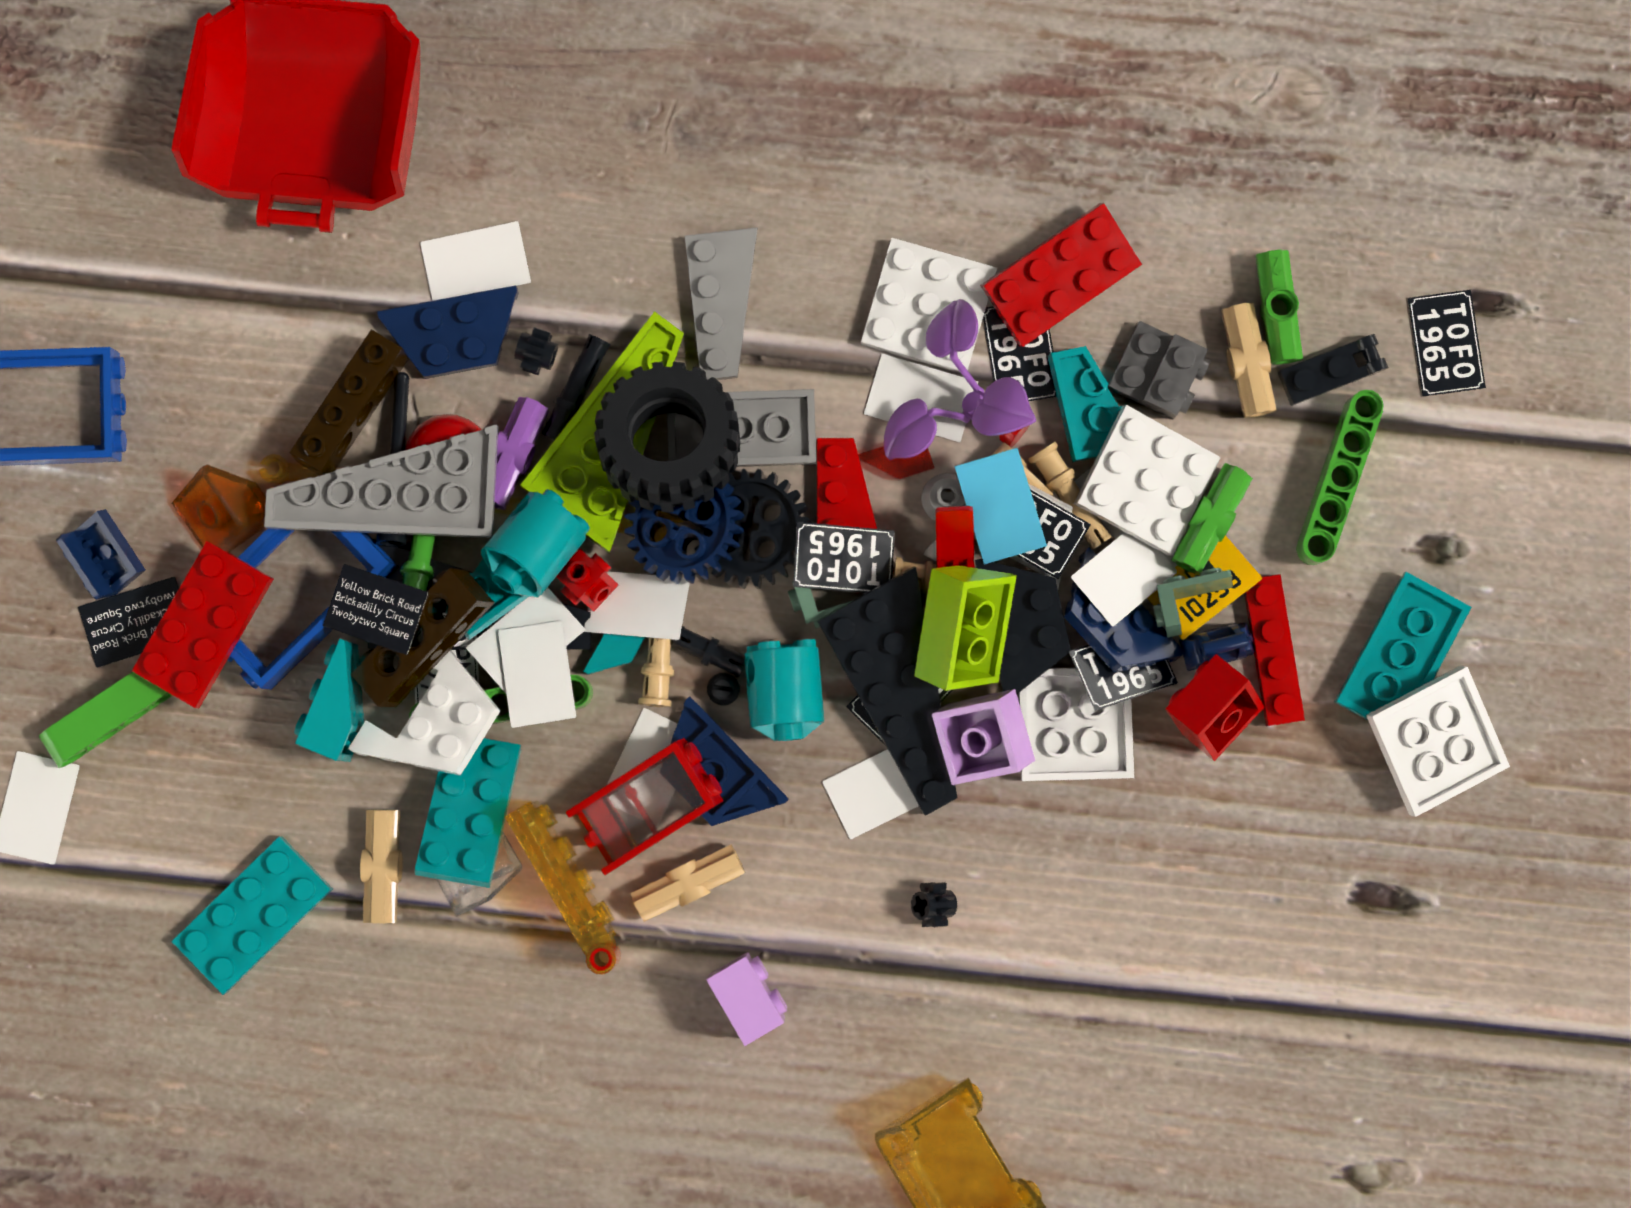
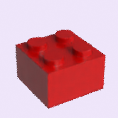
[1165,654,1265,761]

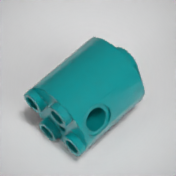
[481,489,590,598]
[744,639,824,741]

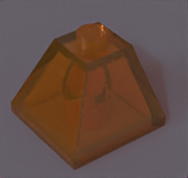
[171,464,266,552]

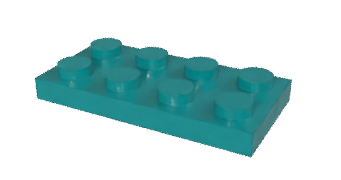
[1334,572,1472,720]
[414,738,521,888]
[171,836,333,995]

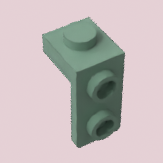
[1153,568,1233,638]
[788,581,853,629]

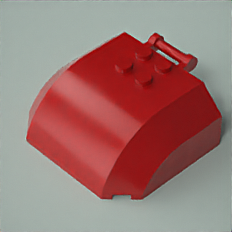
[172,0,420,233]

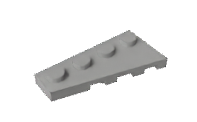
[685,228,758,380]

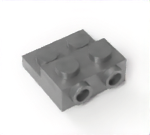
[1108,321,1211,419]

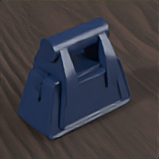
[1179,622,1255,671]

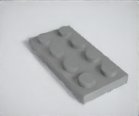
[667,389,817,467]

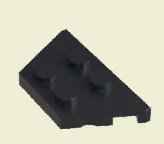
[975,559,1071,694]

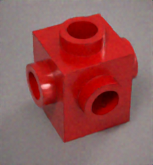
[556,549,619,612]

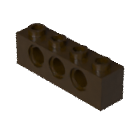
[289,329,408,476]
[351,568,495,707]

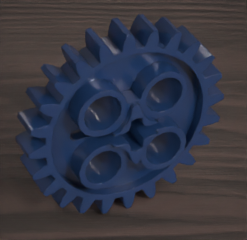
[624,483,744,584]

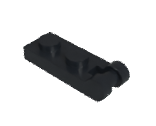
[1278,334,1389,406]

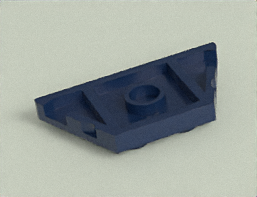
[377,285,519,379]
[1064,547,1185,672]
[660,696,789,826]

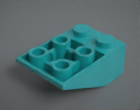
[294,639,364,762]

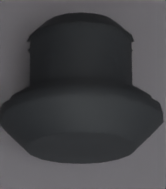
[707,673,740,706]

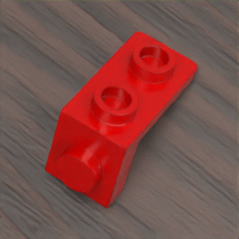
[935,506,975,568]

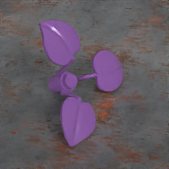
[884,299,1036,460]

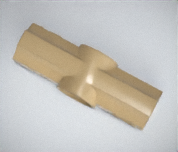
[1221,303,1277,418]
[360,810,403,923]
[630,844,745,922]

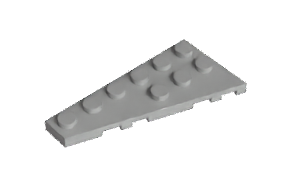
[264,424,498,538]

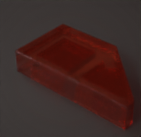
[858,446,935,481]

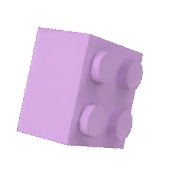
[932,689,1035,785]
[706,952,788,1046]

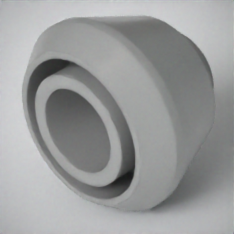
[921,473,966,521]

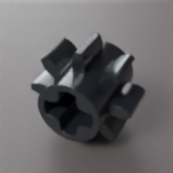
[514,327,558,375]
[911,882,957,928]

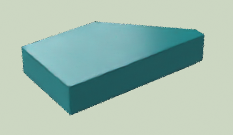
[583,634,646,675]

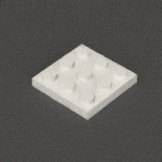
[861,238,997,373]
[1074,405,1221,556]
[1366,666,1510,817]
[1018,668,1134,781]

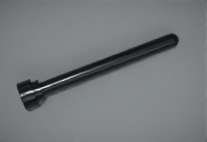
[376,372,409,547]

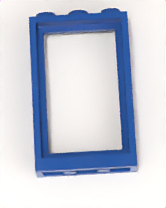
[0,347,127,466]
[228,529,398,690]

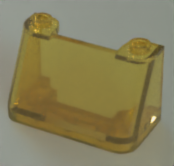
[875,1078,1046,1208]

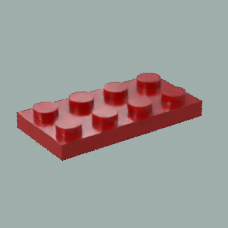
[980,203,1142,347]
[132,541,274,709]

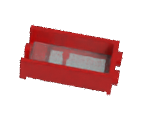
[565,738,723,876]

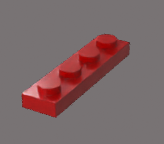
[1244,574,1305,726]

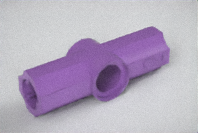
[494,397,549,510]

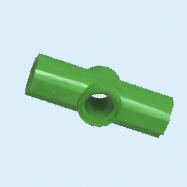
[1255,249,1303,365]
[1171,463,1253,575]

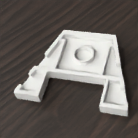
[348,631,500,775]

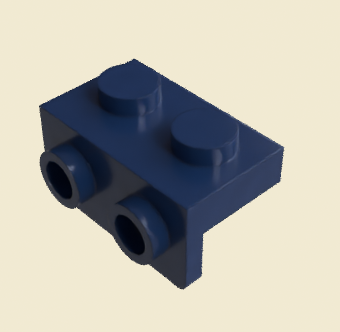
[56,509,146,600]

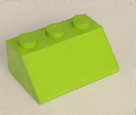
[914,566,1017,691]

